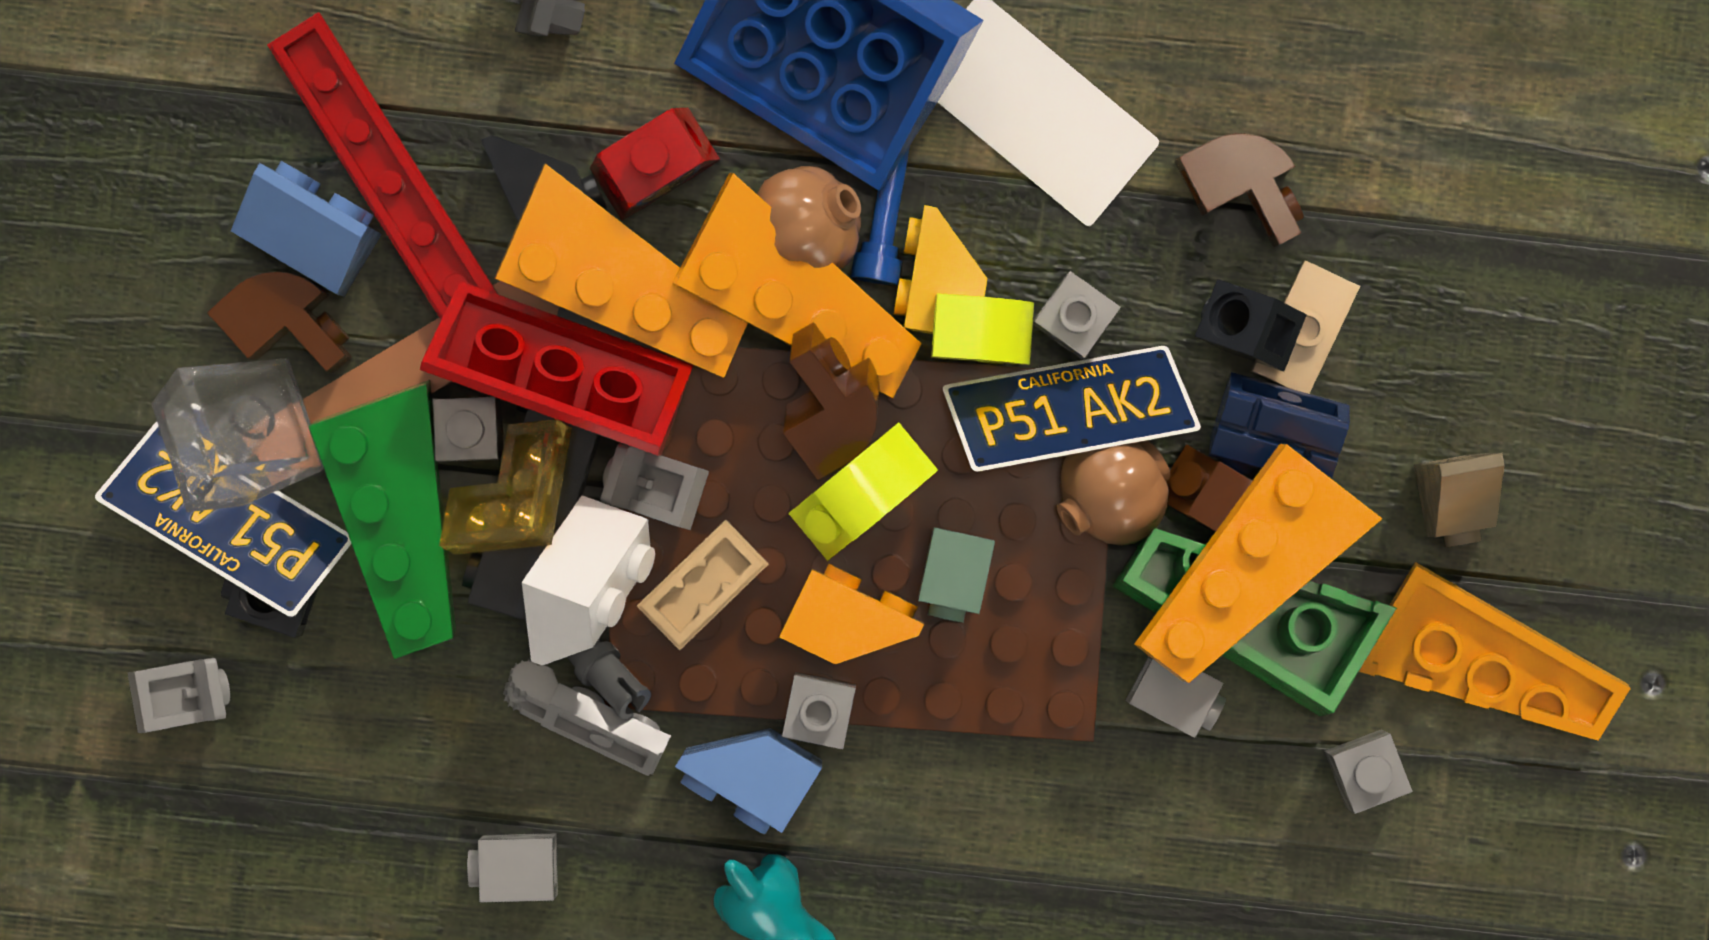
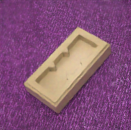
[1251,260,1360,394]
[637,520,769,651]

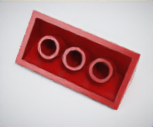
[419,281,694,456]

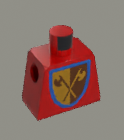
[589,107,720,221]

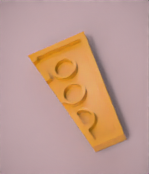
[494,164,748,378]
[673,173,922,398]
[1134,444,1382,683]
[1359,562,1630,741]

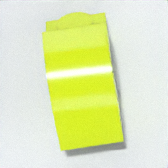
[931,293,1034,365]
[788,423,938,561]

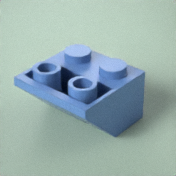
[231,161,382,297]
[675,728,822,834]

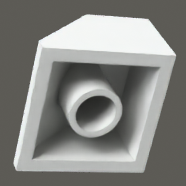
[522,495,655,665]

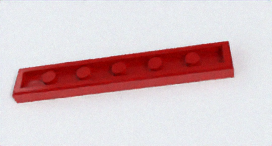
[267,12,499,320]

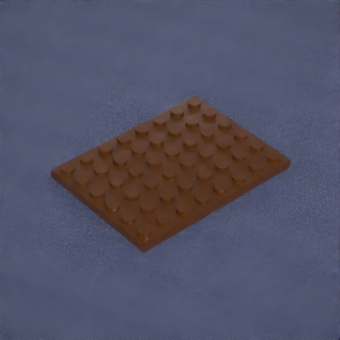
[604,340,1108,742]

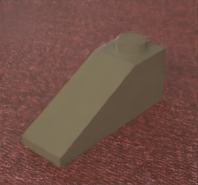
[1414,453,1505,547]

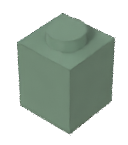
[917,527,995,623]

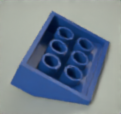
[674,0,984,191]

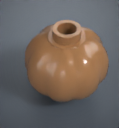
[757,166,861,270]
[1057,441,1171,545]

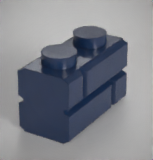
[1209,372,1350,479]

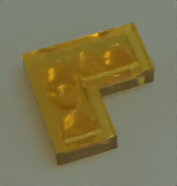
[439,419,572,554]

